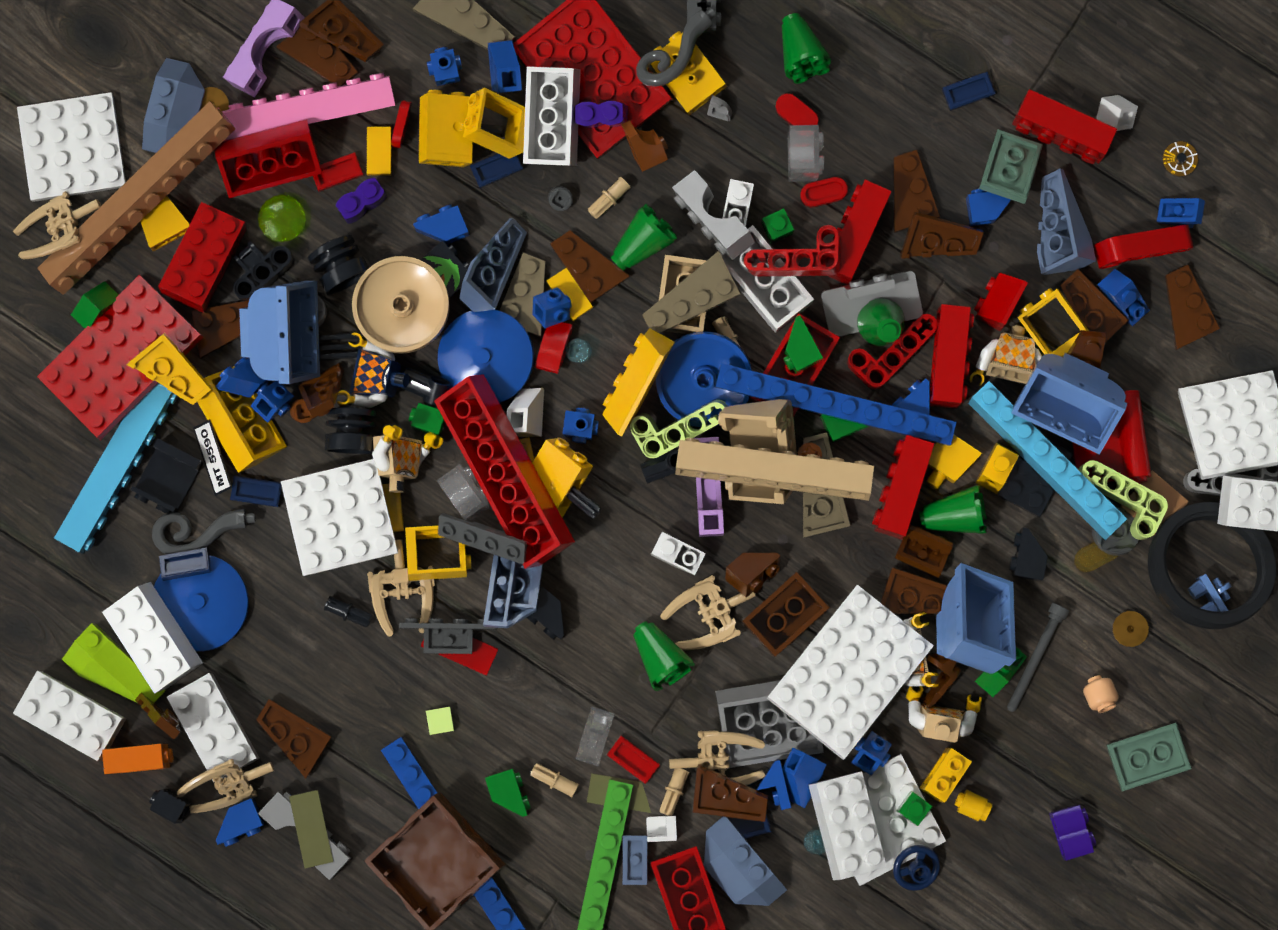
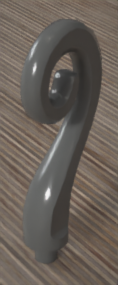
[636,8,717,87]
[152,509,256,555]

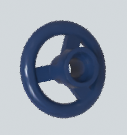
[893,845,940,891]

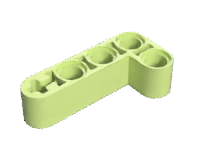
[630,400,727,458]
[1078,460,1168,540]

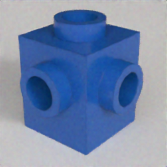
[427,47,462,86]
[532,287,572,328]
[251,381,294,423]
[562,408,599,444]
[851,731,892,776]

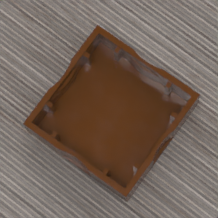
[364,792,506,930]

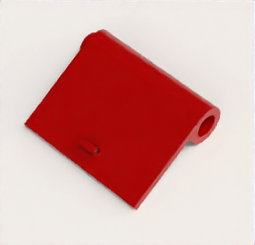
[1072,390,1151,483]

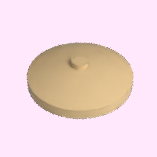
[352,256,450,353]

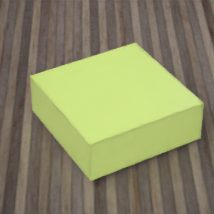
[426,707,454,735]

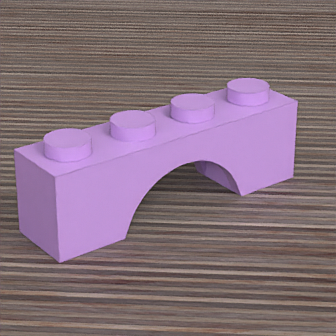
[223,0,305,98]
[694,437,724,537]

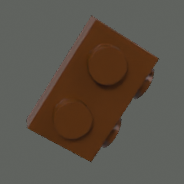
[895,525,954,578]

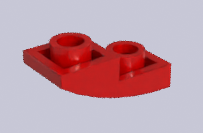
[535,322,573,374]

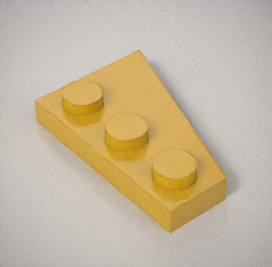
[126,333,212,405]

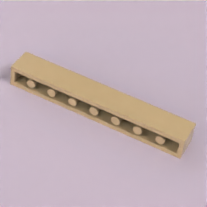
[675,438,874,501]

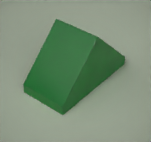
[71,281,118,329]

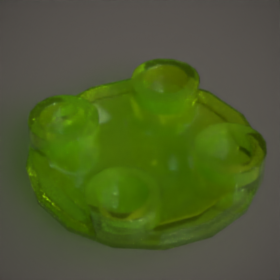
[258,195,306,242]

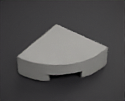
[707,95,732,121]

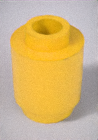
[954,790,993,822]

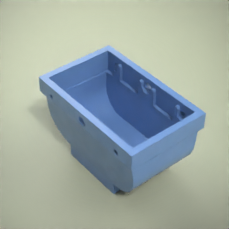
[239,281,320,384]
[1011,353,1127,455]
[936,563,1016,674]

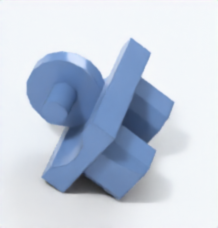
[1188,574,1231,612]

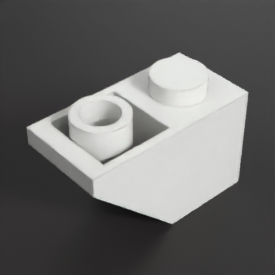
[722,179,754,226]
[507,388,544,437]
[651,532,706,575]

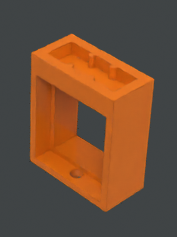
[102,744,173,774]

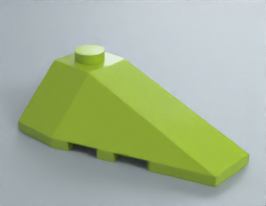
[62,623,166,703]

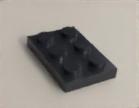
[997,441,1073,517]

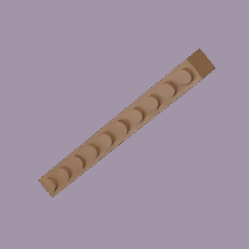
[38,101,236,295]

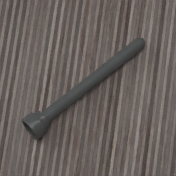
[1007,603,1070,712]

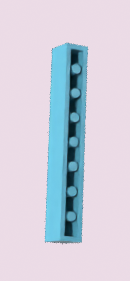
[968,381,1127,540]
[54,383,179,554]

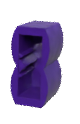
[575,101,628,128]
[336,178,387,224]
[1049,805,1096,861]

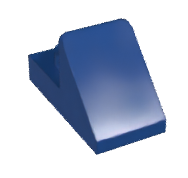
[1157,198,1205,228]
[756,760,791,810]

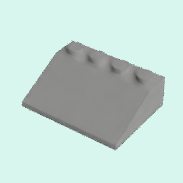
[715,680,824,768]

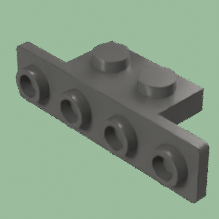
[438,513,527,564]
[399,618,497,654]

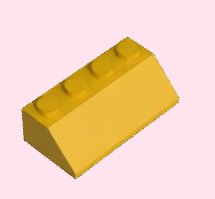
[602,328,675,437]
[197,366,287,473]

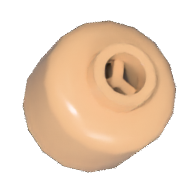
[1083,675,1119,713]

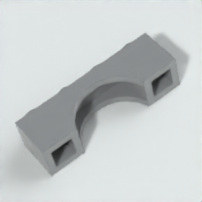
[672,170,755,260]
[258,791,351,880]

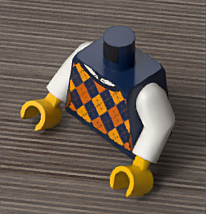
[337,333,410,408]

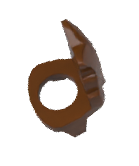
[920,653,961,708]

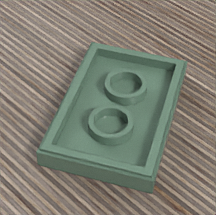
[979,129,1043,204]
[1106,723,1191,791]

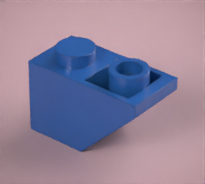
[488,40,522,93]
[966,189,1011,227]
[413,205,470,245]
[1097,269,1150,326]
[216,357,270,398]
[891,378,929,415]
[782,748,827,808]
[216,798,265,847]

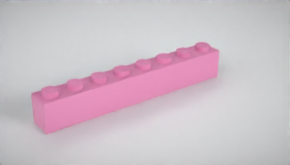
[218,73,396,141]

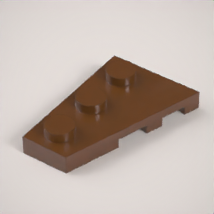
[299,0,384,62]
[893,150,940,233]
[900,212,984,259]
[1165,265,1220,350]
[1068,330,1106,369]
[880,568,947,614]

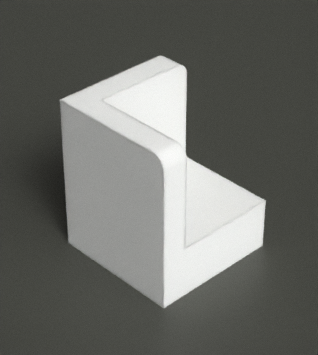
[1097,95,1138,131]
[646,816,677,842]

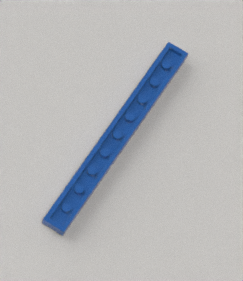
[715,363,956,446]
[381,737,526,930]

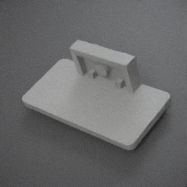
[821,271,923,336]

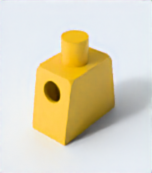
[140,196,190,252]
[926,435,982,489]
[975,443,1019,494]

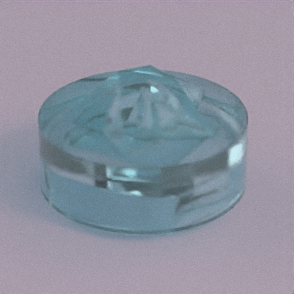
[566,338,591,363]
[804,830,825,854]

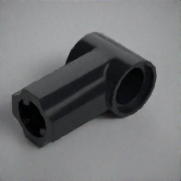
[400,367,450,407]
[640,450,678,484]

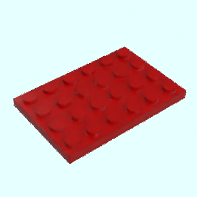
[513,0,673,159]
[37,275,203,441]

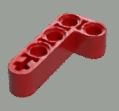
[744,225,841,276]
[1094,225,1194,269]
[847,314,938,390]

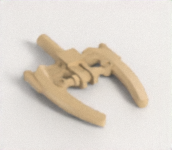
[13,191,101,259]
[367,540,435,636]
[660,575,756,650]
[669,731,765,786]
[177,759,274,813]

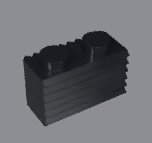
[149,789,192,824]

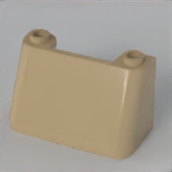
[718,399,797,504]

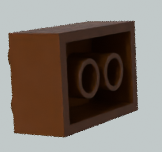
[742,572,829,657]

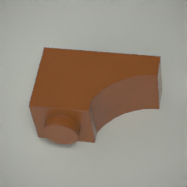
[621,120,668,172]

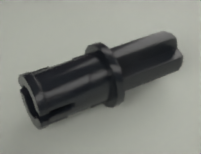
[324,596,373,627]

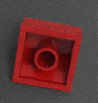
[974,273,1028,331]

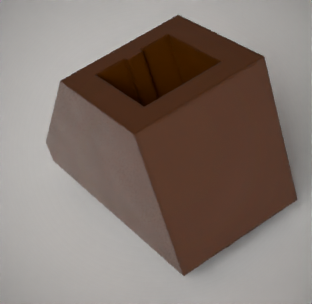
[725,553,781,598]

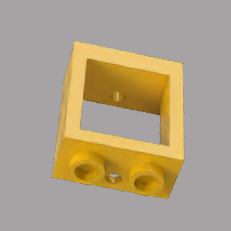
[463,88,525,159]
[1017,288,1089,357]
[405,526,471,581]
[919,748,972,803]

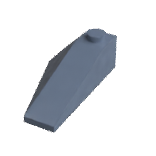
[1037,169,1096,275]
[460,218,527,312]

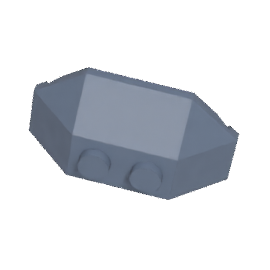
[142,58,205,153]
[483,555,543,628]
[703,816,787,906]

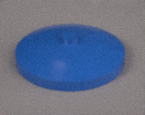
[438,309,534,403]
[656,331,752,427]
[154,555,249,651]

